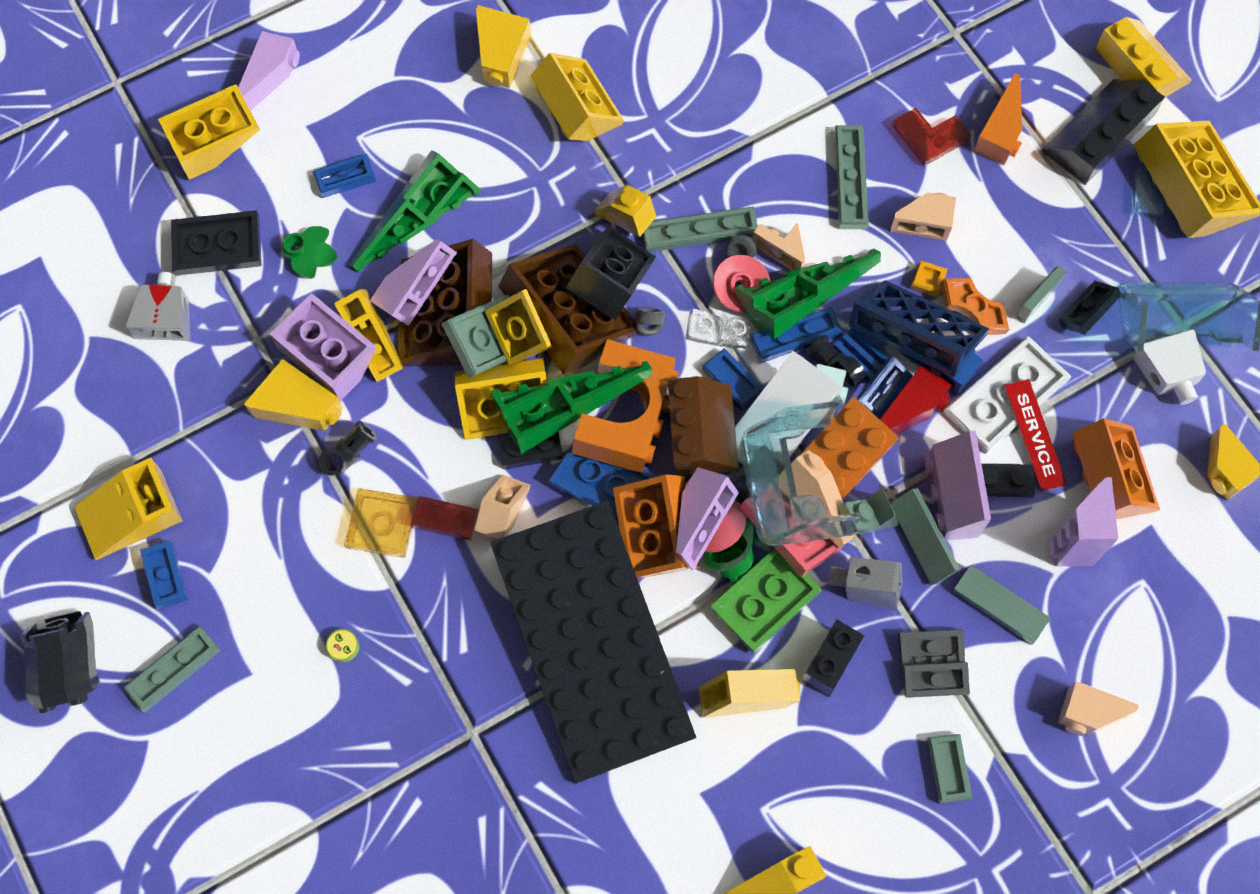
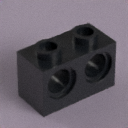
[802,619,865,697]

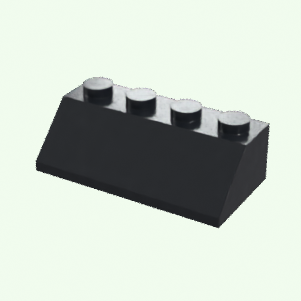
[1042,79,1165,185]

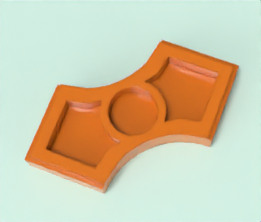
[940,278,1010,335]

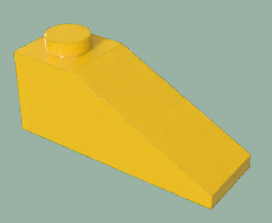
[334,289,403,382]
[724,846,826,894]

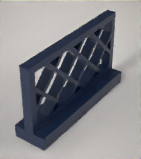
[848,280,989,377]

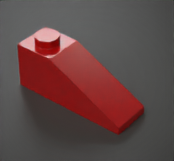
[880,365,951,434]

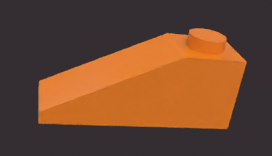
[974,73,1022,165]

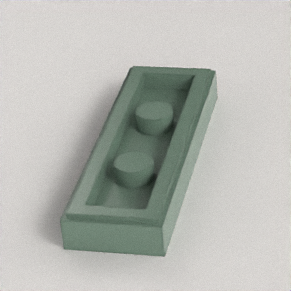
[890,488,961,585]
[952,565,1051,645]
[123,626,221,713]

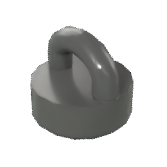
[726,235,757,258]
[635,307,666,336]

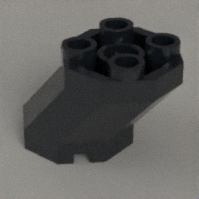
[20,610,100,713]

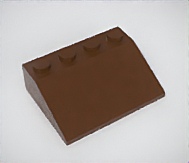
[398,239,492,367]
[498,243,639,374]

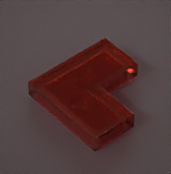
[892,108,972,167]

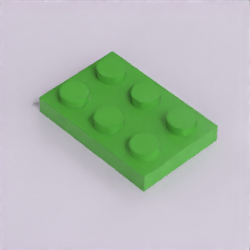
[710,548,822,654]

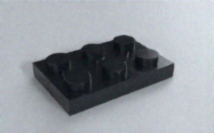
[171,210,262,276]

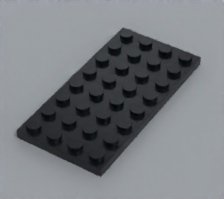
[490,500,697,784]

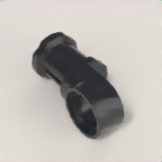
[806,335,866,386]
[318,420,377,476]

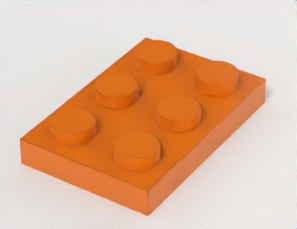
[801,396,900,500]

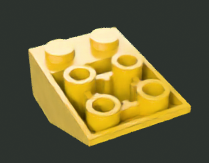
[74,457,183,560]

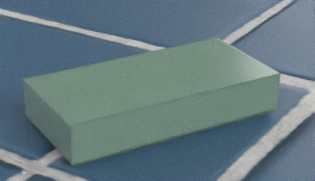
[1017,266,1067,324]
[927,734,973,804]

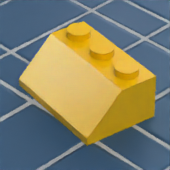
[1095,17,1192,97]
[530,52,625,141]
[454,358,547,440]

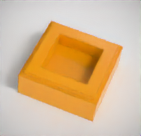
[910,260,948,298]

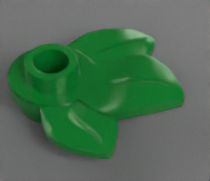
[282,226,338,279]

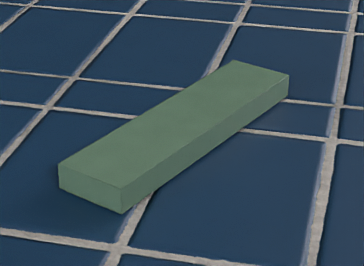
[834,125,869,229]
[643,206,758,252]

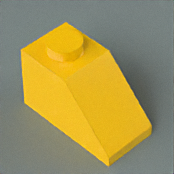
[594,185,657,237]
[1207,424,1260,500]

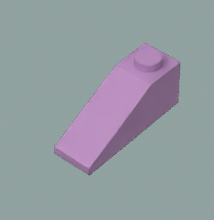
[238,31,300,111]
[370,239,457,326]
[676,467,739,570]

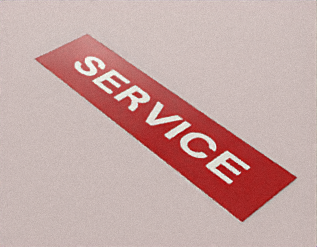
[1004,379,1067,491]

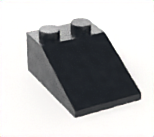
[566,225,656,320]

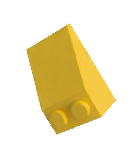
[158,84,260,180]

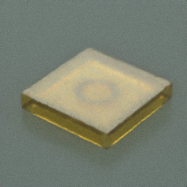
[344,488,419,558]

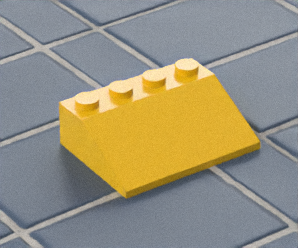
[1133,121,1260,238]

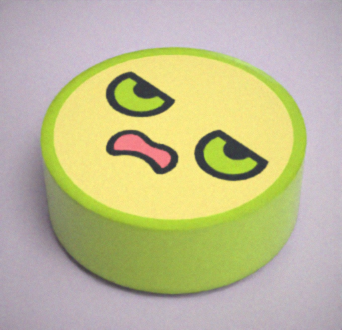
[326,629,359,663]

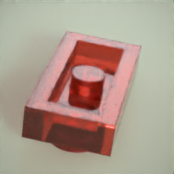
[411,496,479,541]

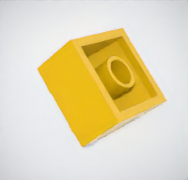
[485,289,552,366]

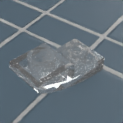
[685,309,751,349]

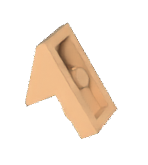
[753,223,805,271]

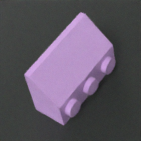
[269,293,376,401]
[925,430,991,541]
[1049,477,1119,567]

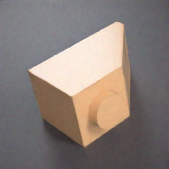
[890,192,956,241]
[475,475,531,539]
[1057,681,1139,736]

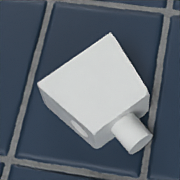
[1133,329,1206,405]

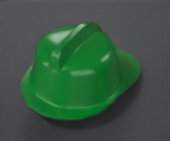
[704,516,754,583]

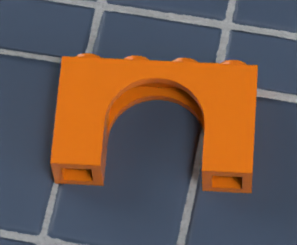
[572,339,679,473]

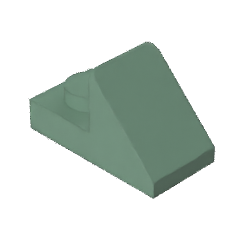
[838,488,899,536]

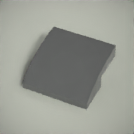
[898,629,970,698]

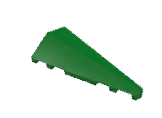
[349,150,482,272]
[735,248,881,339]
[491,361,653,454]

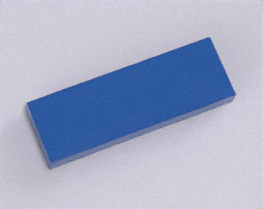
[749,306,843,364]

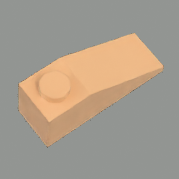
[775,450,856,548]

